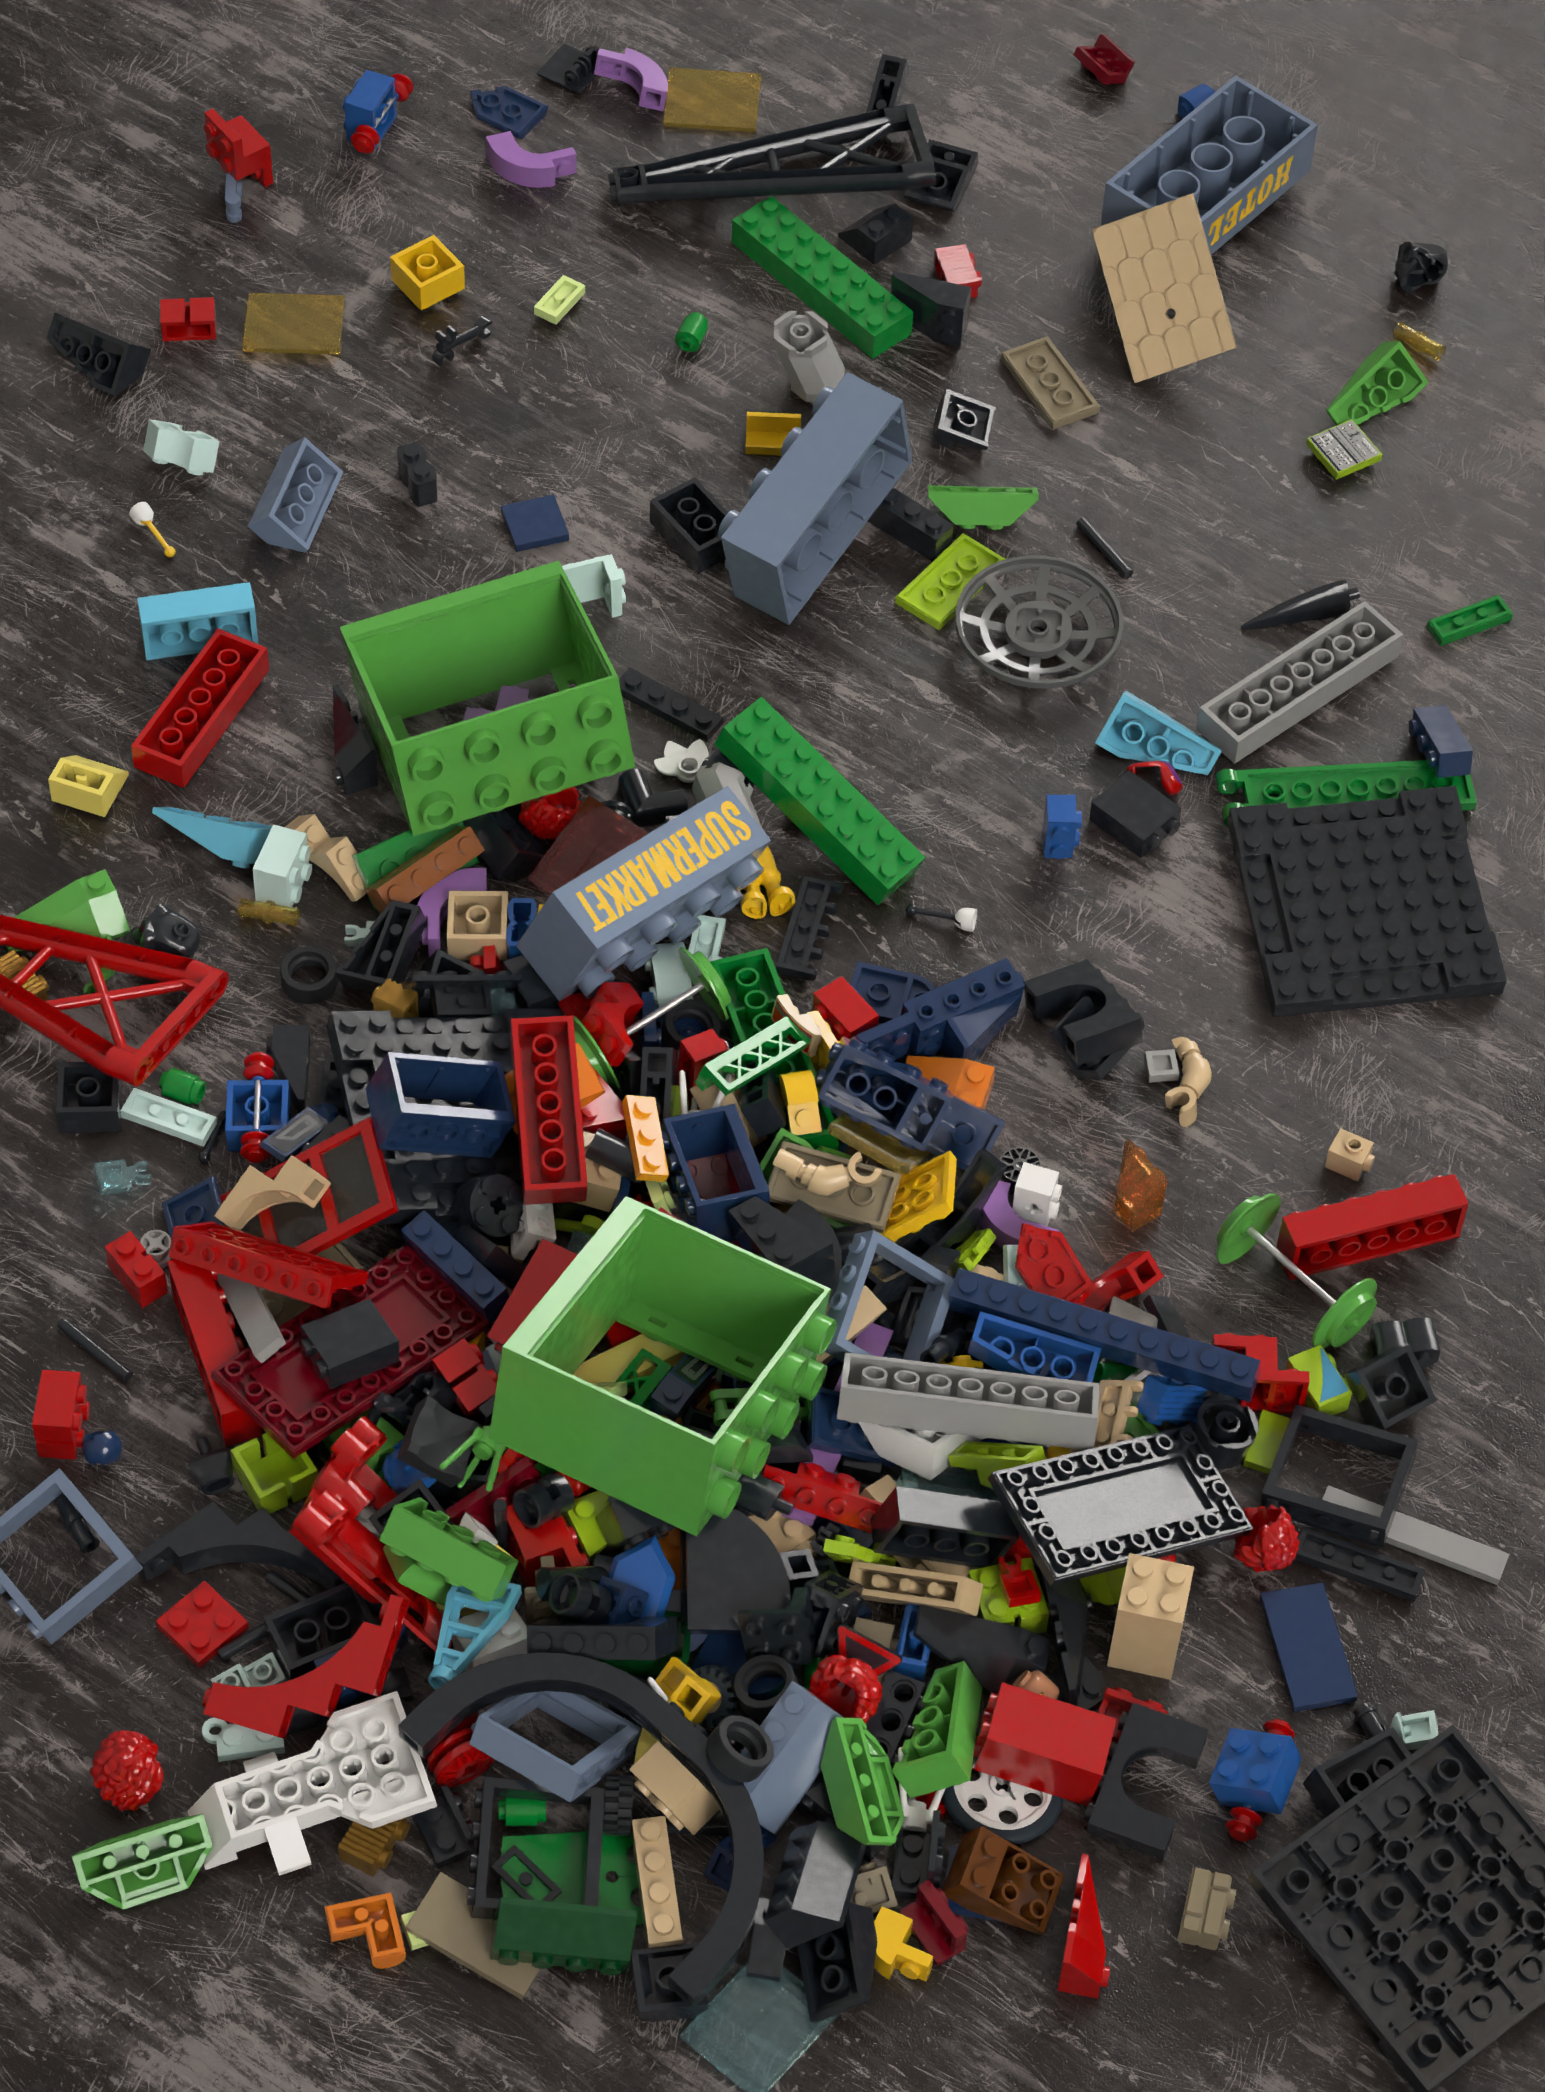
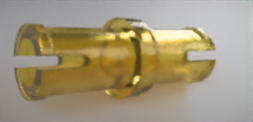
[1393,322,1446,361]
[238,898,300,926]

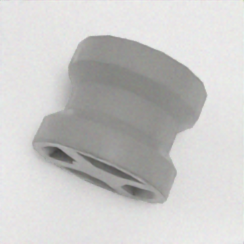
[140,1230,173,1268]

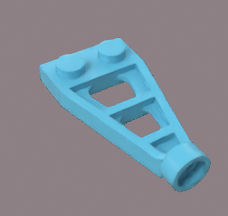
[428,1583,522,1689]

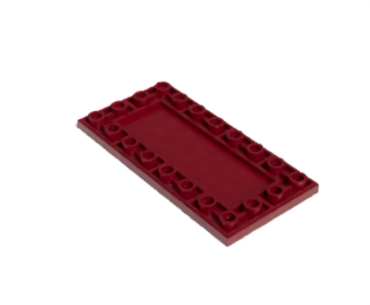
[211,1244,489,1459]

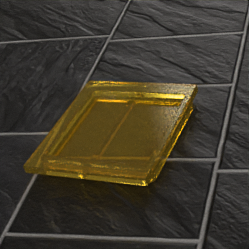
[828,1113,931,1175]

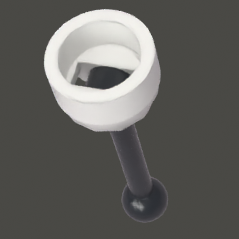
[906,904,977,932]

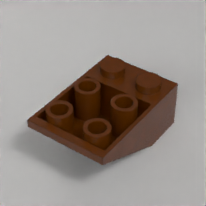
[942,1826,1064,1935]

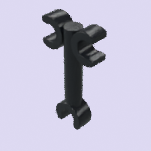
[432,316,493,366]

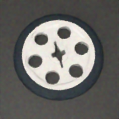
[942,1733,1064,1845]

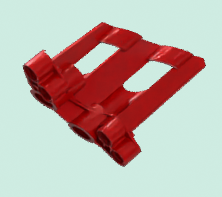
[289,1416,452,1652]

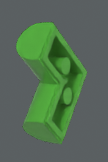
[383,1545,452,1607]

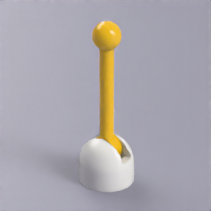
[129,502,175,557]

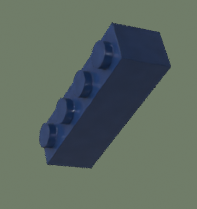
[401,1210,510,1325]

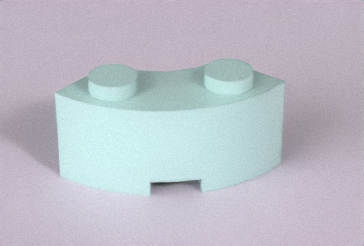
[143,419,220,475]
[644,942,693,1008]

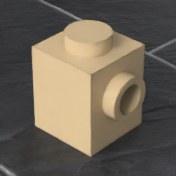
[1325,1128,1375,1181]

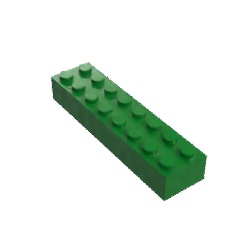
[731,196,913,359]
[714,696,926,906]
[710,948,838,1151]

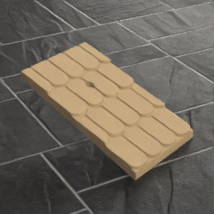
[1092,193,1237,383]

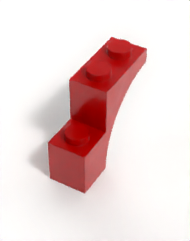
[581,982,644,1066]

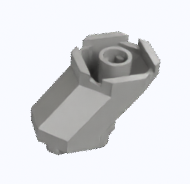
[773,311,845,405]
[692,762,764,831]

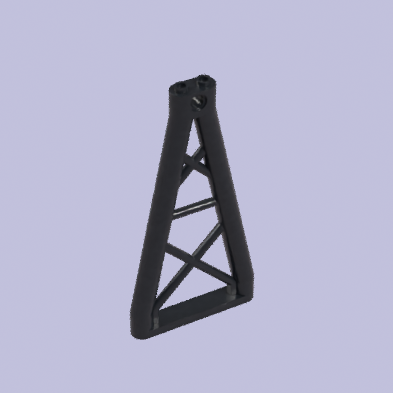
[608,103,936,206]

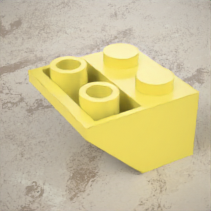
[48,755,129,817]

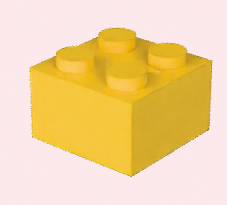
[390,235,465,311]

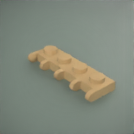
[1094,1380,1144,1448]

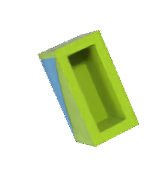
[1285,1344,1353,1416]

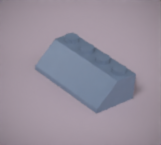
[248,437,343,552]
[740,1681,844,1835]

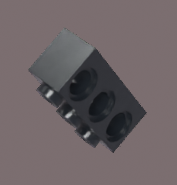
[866,1670,926,1770]

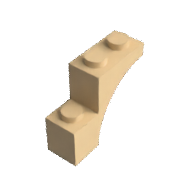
[285,814,367,901]
[214,1155,331,1230]

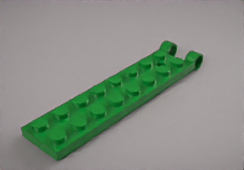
[1215,760,1477,827]

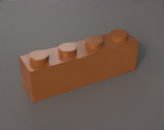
[365,826,485,914]

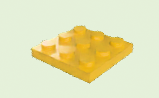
[878,1151,957,1243]

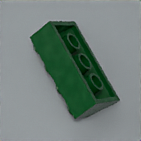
[490,1897,637,1975]

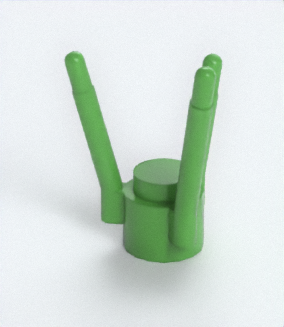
[439,1426,506,1492]

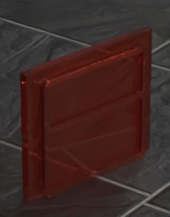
[527,795,649,895]

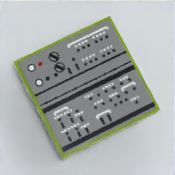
[1306,419,1382,480]

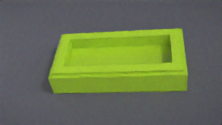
[1243,1410,1290,1474]

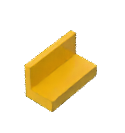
[745,412,801,456]

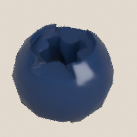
[82,1430,122,1466]

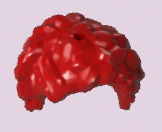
[519,786,582,839]
[1234,1504,1300,1572]
[808,1654,883,1724]
[89,1730,164,1811]

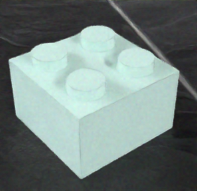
[253,824,312,913]

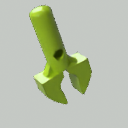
[554,1215,604,1242]

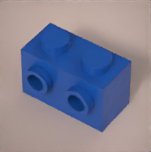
[1042,794,1082,859]

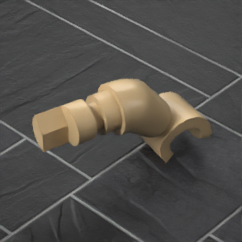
[1165,1037,1212,1127]
[773,1148,883,1196]

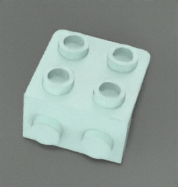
[562,554,626,618]

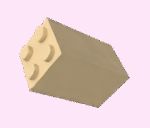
[1107,1553,1194,1680]

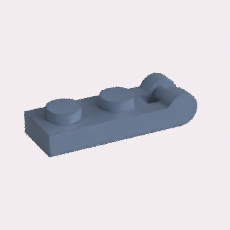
[225,173,243,223]

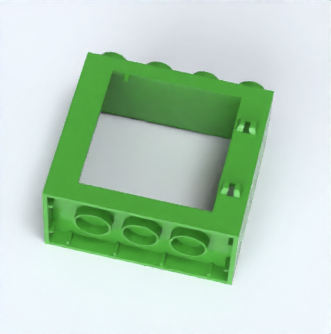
[340,560,636,836]
[489,1196,837,1536]

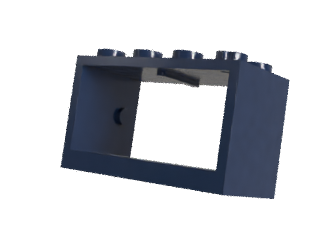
[365,1052,516,1158]
[661,1104,770,1242]

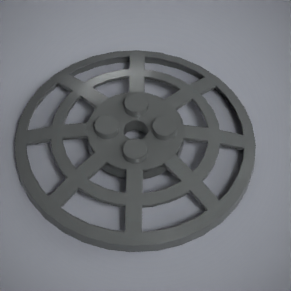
[955,555,1123,689]

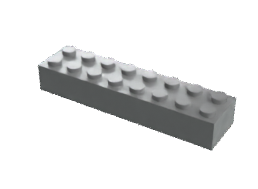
[1196,601,1404,764]
[837,1352,1099,1451]

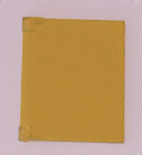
[664,67,762,132]
[242,293,345,355]

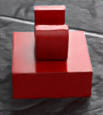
[470,945,501,975]

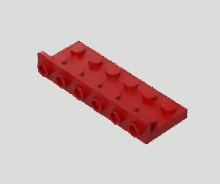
[169,1221,368,1308]

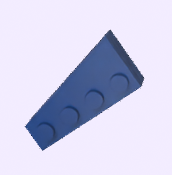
[967,1311,1102,1383]

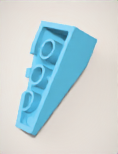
[1095,691,1222,775]
[152,807,272,868]

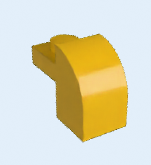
[778,1070,822,1136]
[655,1657,721,1724]
[874,1906,933,1981]

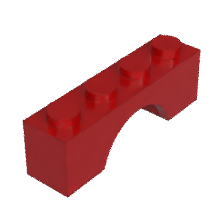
[1071,1250,1164,1312]

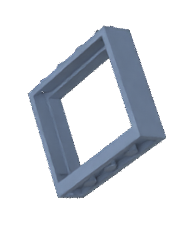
[825,1230,954,1363]
[0,1468,143,1645]
[469,1691,642,1802]

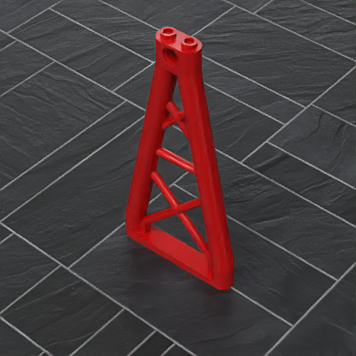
[0,915,229,1087]

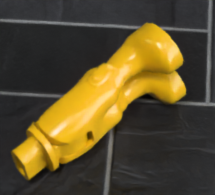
[740,846,796,919]

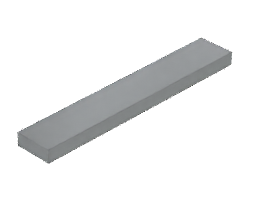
[217,1273,286,1363]
[1322,1485,1510,1585]

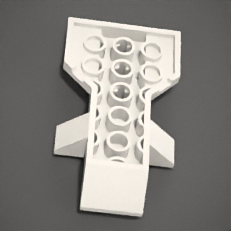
[187,1691,437,1876]

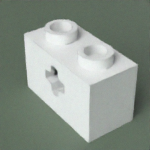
[1012,1162,1062,1226]

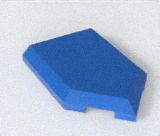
[609,1536,676,1618]

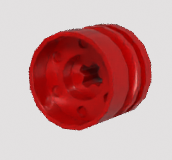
[424,1712,496,1788]

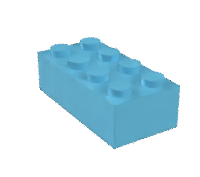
[137,582,258,660]

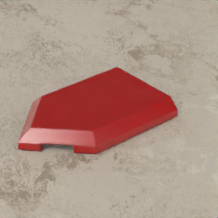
[1015,1223,1093,1302]

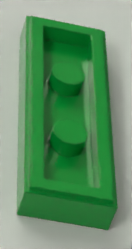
[1426,595,1513,646]

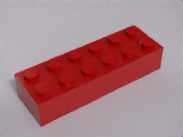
[131,628,270,788]
[510,1015,588,1205]
[1276,1174,1469,1280]
[167,1259,262,1447]

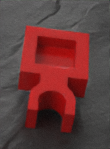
[998,1553,1041,1608]

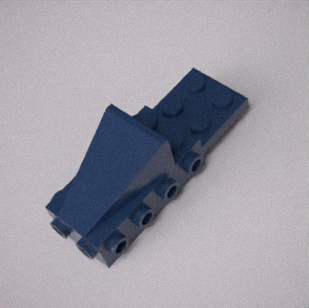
[856,958,1025,1061]
[814,1036,1006,1170]

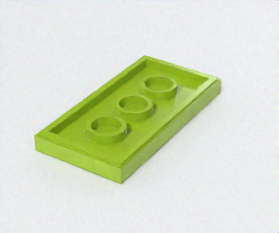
[895,533,1006,630]

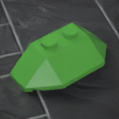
[927,485,1039,530]
[821,1717,905,1846]
[72,1814,213,1910]

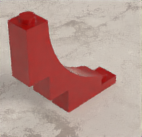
[202,1594,410,1739]

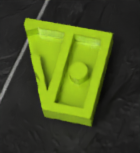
[955,1228,997,1276]
[823,1535,896,1566]

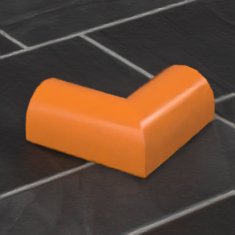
[324,1892,406,1969]

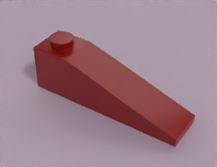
[1057,1854,1111,1999]

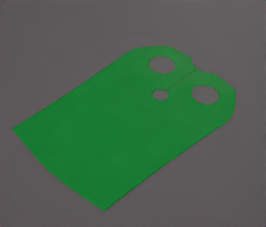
[501,1829,643,1925]

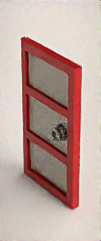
[216,1116,399,1301]

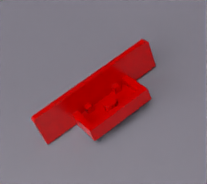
[762,1462,883,1534]

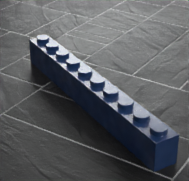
[948,1268,1260,1402]

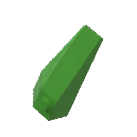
[6,869,130,952]

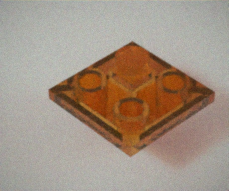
[1114,1139,1167,1232]

